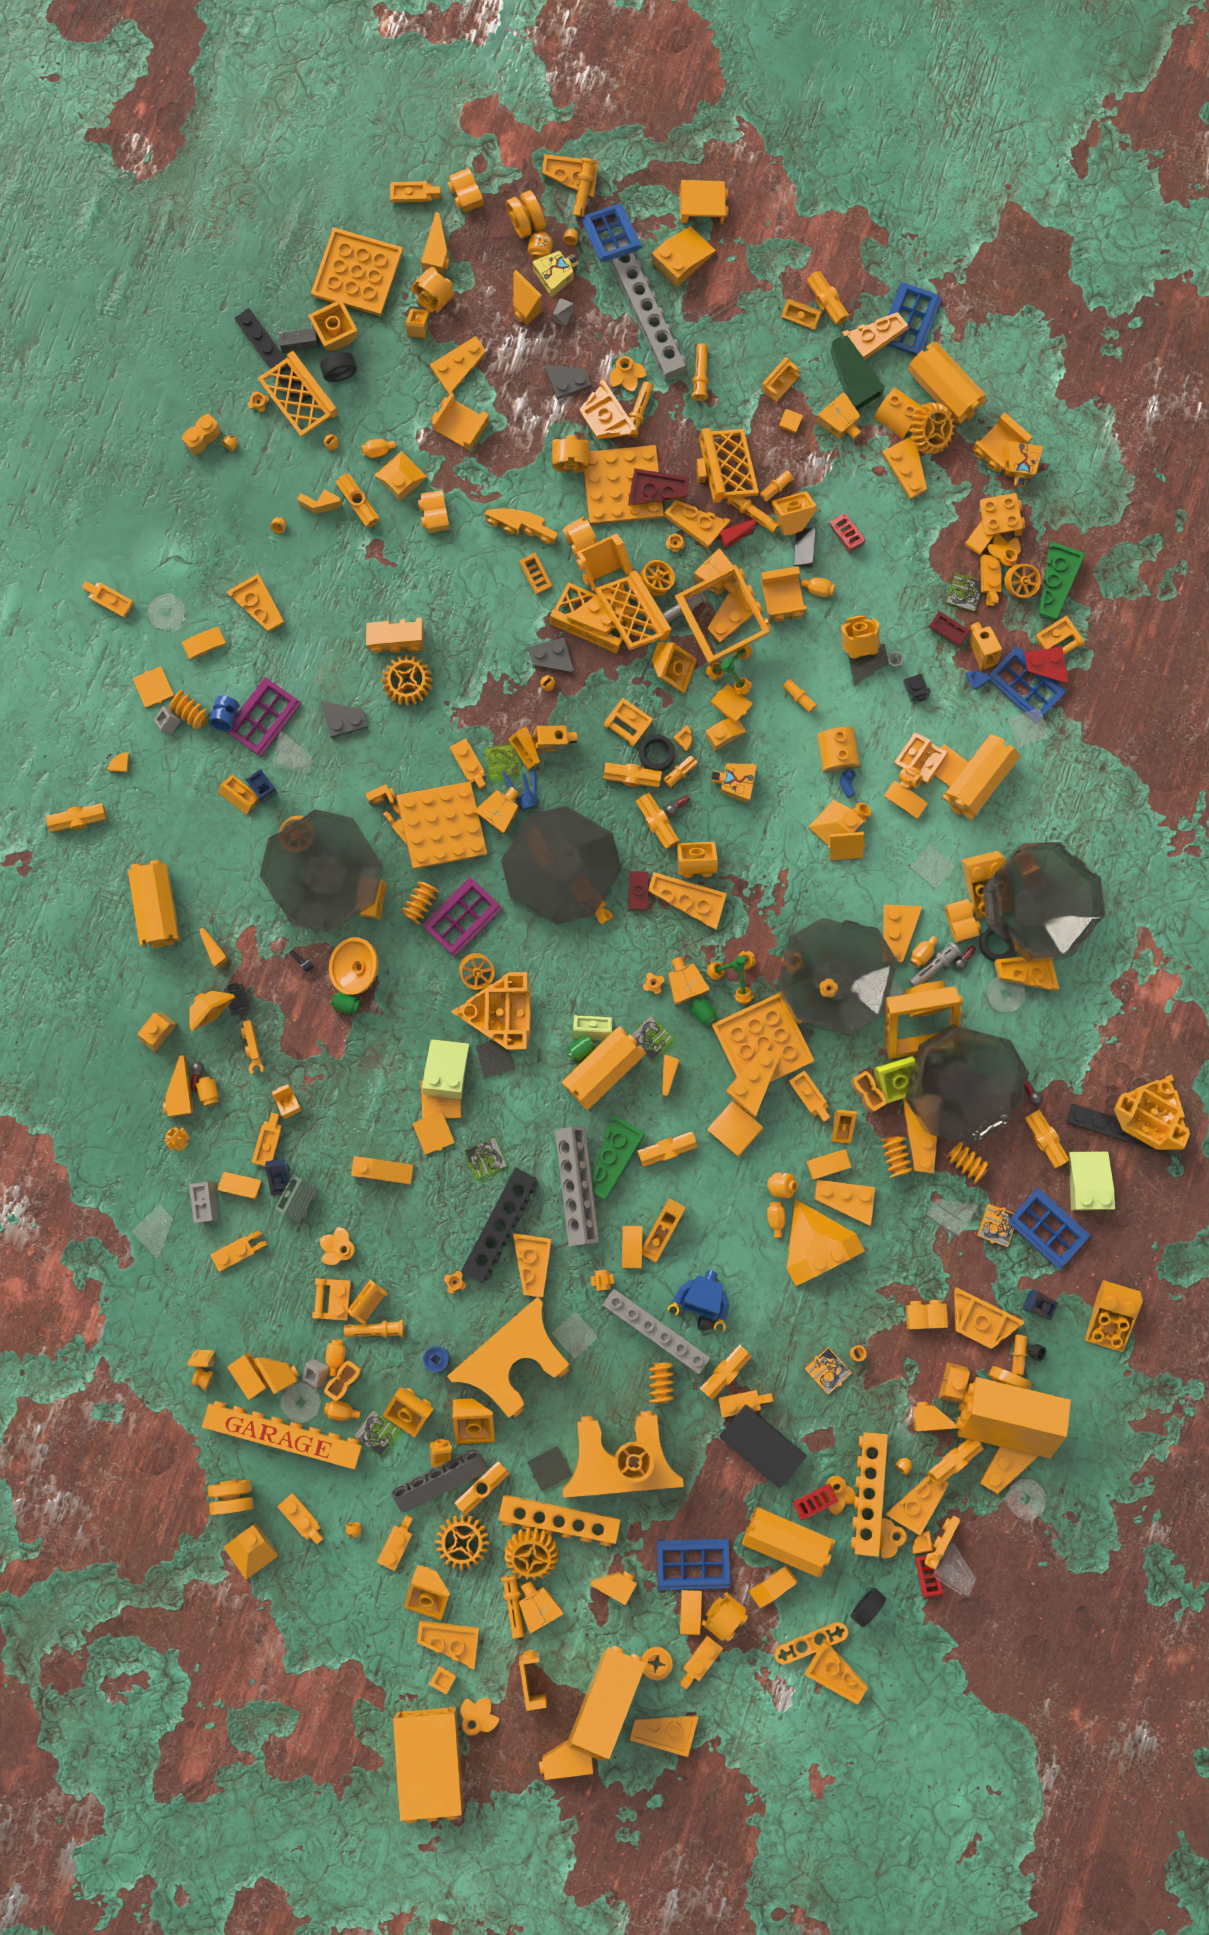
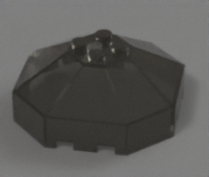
[501,806,622,925]
[259,809,384,933]
[983,842,1105,962]
[776,918,898,1036]
[905,1025,1029,1144]

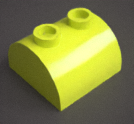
[874,1056,922,1104]

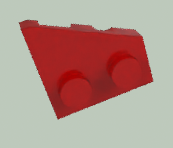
[1024,646,1068,683]

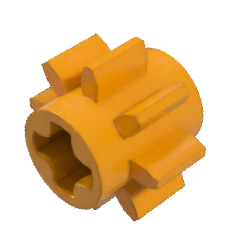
[899,765,922,790]
[164,1127,190,1151]
[591,1270,615,1291]

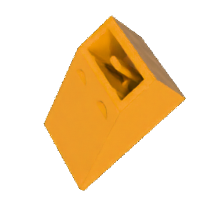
[961,851,1013,919]
[1085,1280,1143,1352]

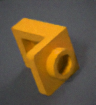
[272,1084,302,1119]
[429,1439,452,1468]

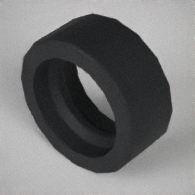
[320,352,357,382]
[639,734,675,771]
[979,924,1017,962]
[850,1588,886,1627]

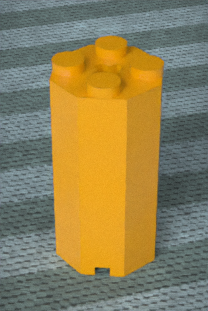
[907,342,988,424]
[942,734,1021,820]
[128,860,181,948]
[561,1026,646,1111]
[742,1507,835,1578]

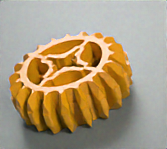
[908,403,956,454]
[381,655,433,706]
[435,1514,489,1570]
[504,1527,558,1581]

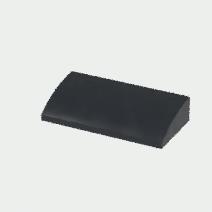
[719,1404,807,1489]

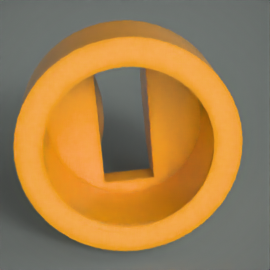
[563,229,579,245]
[324,434,339,451]
[222,435,238,452]
[270,517,286,534]
[540,676,555,692]
[849,1345,866,1362]
[894,1458,912,1475]
[345,1522,362,1538]

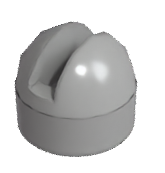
[888,651,903,667]

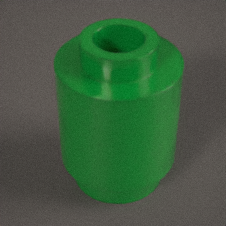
[331,992,361,1015]
[690,998,718,1026]
[567,1035,596,1063]

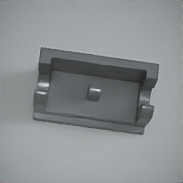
[278,325,318,353]

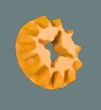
[642,1647,672,1680]

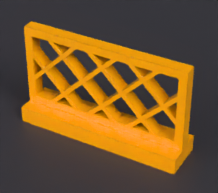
[258,351,338,438]
[699,428,759,503]
[595,570,671,650]
[549,582,635,654]

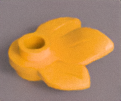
[610,356,646,392]
[988,534,1021,567]
[319,1227,355,1265]
[817,1476,856,1515]
[867,1518,907,1558]
[461,1698,499,1735]

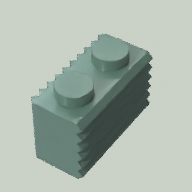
[275,1175,318,1222]

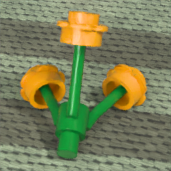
[706,645,753,695]
[707,951,756,1004]

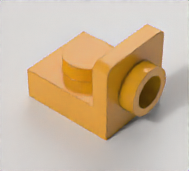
[365,784,396,806]

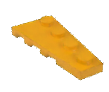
[648,872,727,931]
[902,1094,940,1174]

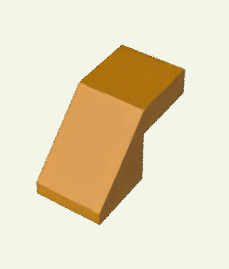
[297,489,342,514]
[749,1565,798,1608]

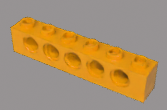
[851,1432,888,1557]
[498,1495,620,1546]

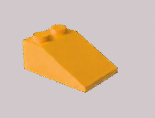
[651,226,716,288]

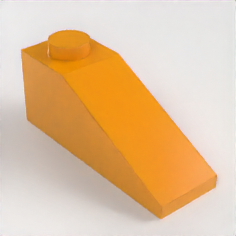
[421,212,450,275]
[163,1055,194,1118]
[351,1156,414,1185]
[642,1198,686,1262]

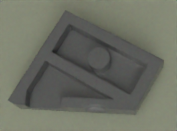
[545,365,591,400]
[528,637,574,674]
[321,702,367,738]

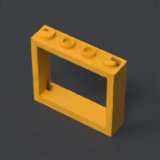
[675,564,772,665]
[884,986,963,1059]

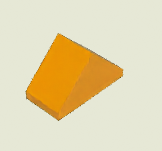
[406,309,429,338]
[832,1109,857,1144]

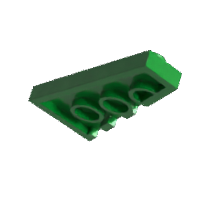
[1039,541,1085,622]
[591,1114,645,1201]

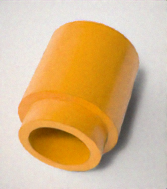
[196,1077,219,1106]

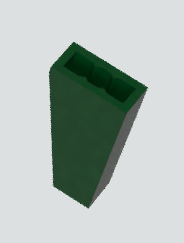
[830,335,885,411]

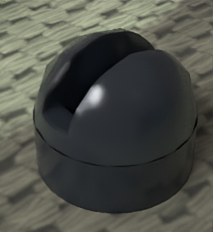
[697,1315,713,1331]
[1029,1344,1046,1361]

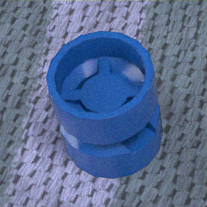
[208,695,240,731]
[423,1346,450,1372]

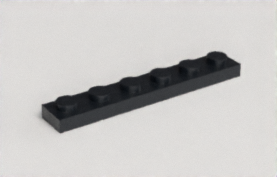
[234,308,312,403]
[1066,1104,1181,1158]

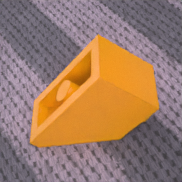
[705,718,747,752]
[912,1401,956,1431]
[590,1571,637,1605]

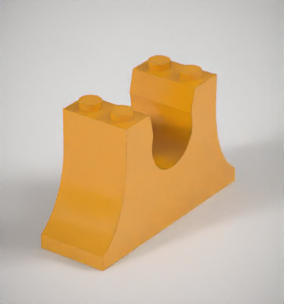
[447,1297,570,1418]
[563,1411,684,1498]

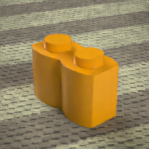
[447,168,484,213]
[182,414,221,456]
[418,490,450,533]
[944,899,981,943]
[851,1071,886,1113]
[905,1300,948,1329]
[324,1360,362,1401]

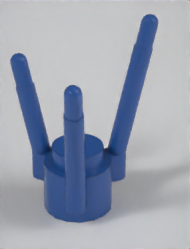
[502,769,538,810]

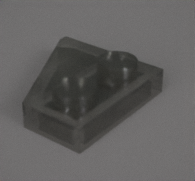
[847,644,888,686]

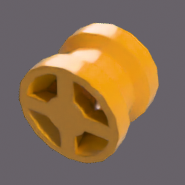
[191,1367,214,1391]

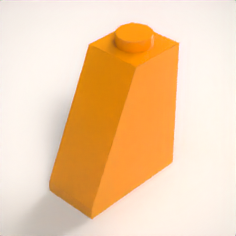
[539,1740,593,1780]

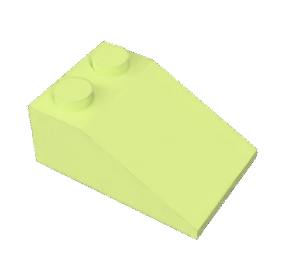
[422,1040,469,1099]
[1069,1152,1115,1211]

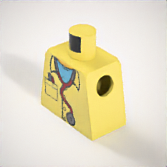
[532,251,579,298]

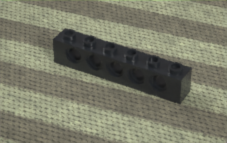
[461,1167,538,1283]

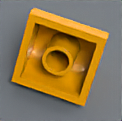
[308,300,358,351]
[873,388,921,439]
[817,727,860,772]
[677,842,718,878]
[382,1386,434,1438]

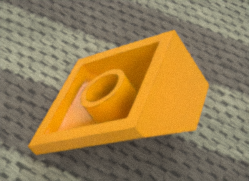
[513,270,542,325]
[375,451,427,502]
[771,491,817,536]
[652,642,697,693]
[808,800,864,846]
[190,991,235,1031]
[254,1357,300,1394]
[453,1398,495,1445]
[224,1523,279,1580]
[404,1565,450,1620]

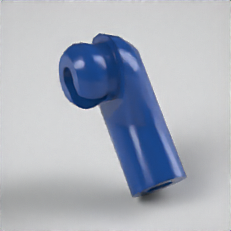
[839,769,856,798]

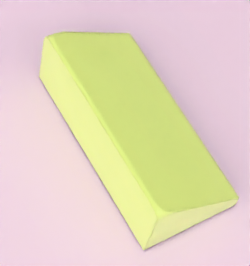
[573,1015,612,1041]

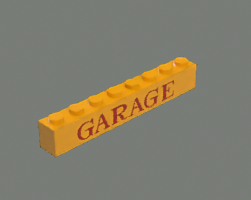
[202,1401,363,1469]

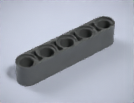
[391,1449,487,1512]

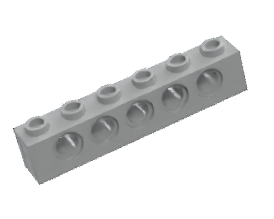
[555,1126,599,1246]
[602,1289,710,1374]

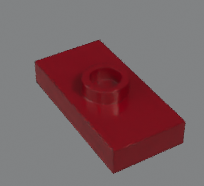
[928,611,970,648]
[628,871,649,910]

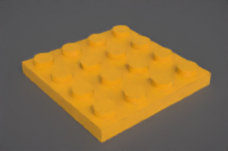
[311,228,403,316]
[584,445,664,525]
[396,782,487,870]
[711,992,815,1083]

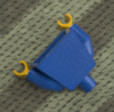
[667,1270,729,1332]

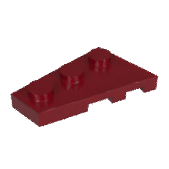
[628,468,690,506]

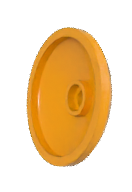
[329,937,378,995]

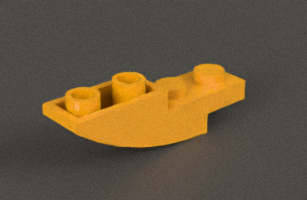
[485,509,558,546]

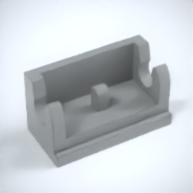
[189,1181,220,1223]

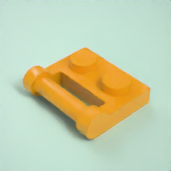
[1035,615,1085,655]
[603,698,653,747]
[312,1278,351,1320]

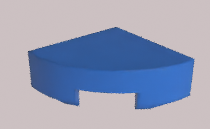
[965,671,992,690]

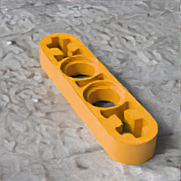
[774,1622,848,1665]

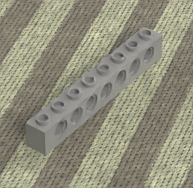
[606,238,687,381]

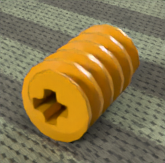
[170,689,211,730]
[401,882,440,925]
[880,1136,912,1178]
[946,1141,988,1184]
[649,1363,674,1403]

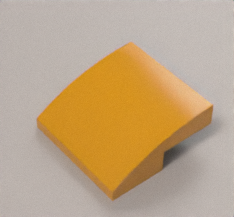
[894,733,948,785]
[707,1101,764,1157]

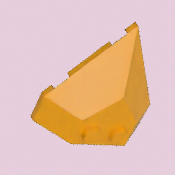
[451,972,531,1050]
[1114,1074,1190,1150]
[787,1199,865,1286]

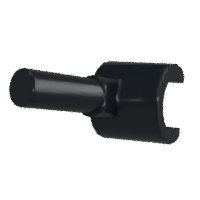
[290,950,314,971]

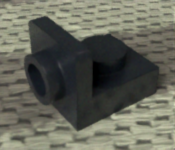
[903,673,931,702]
[224,983,250,1015]

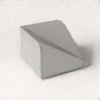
[553,298,573,326]
[154,706,182,734]
[302,1359,330,1388]

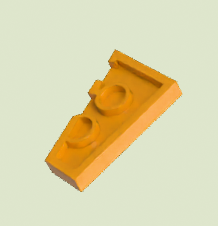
[882,437,927,500]
[664,500,731,549]
[227,574,285,632]
[883,905,922,963]
[814,1180,875,1226]
[513,1234,551,1298]
[979,1446,1038,1494]
[629,1716,699,1757]

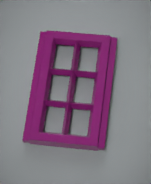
[225,677,301,757]
[422,877,503,957]

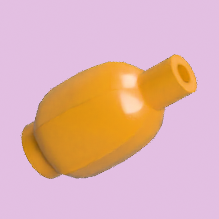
[361,439,396,458]
[801,578,835,597]
[910,936,938,968]
[767,1201,785,1238]
[325,1339,346,1376]
[323,1400,360,1421]

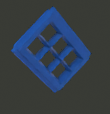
[581,204,642,262]
[886,282,942,356]
[988,646,1067,723]
[1007,1187,1090,1270]
[657,1539,730,1590]

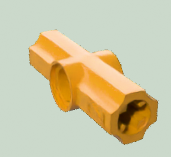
[806,271,849,325]
[336,473,380,528]
[603,763,662,788]
[636,793,679,850]
[46,803,107,833]
[1025,1109,1069,1168]
[637,1132,698,1167]
[700,1345,752,1400]
[927,1439,983,1486]
[454,1461,510,1515]

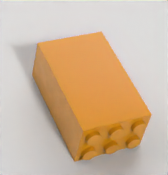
[956,1377,1071,1459]
[566,1646,646,1762]
[393,1707,464,1824]

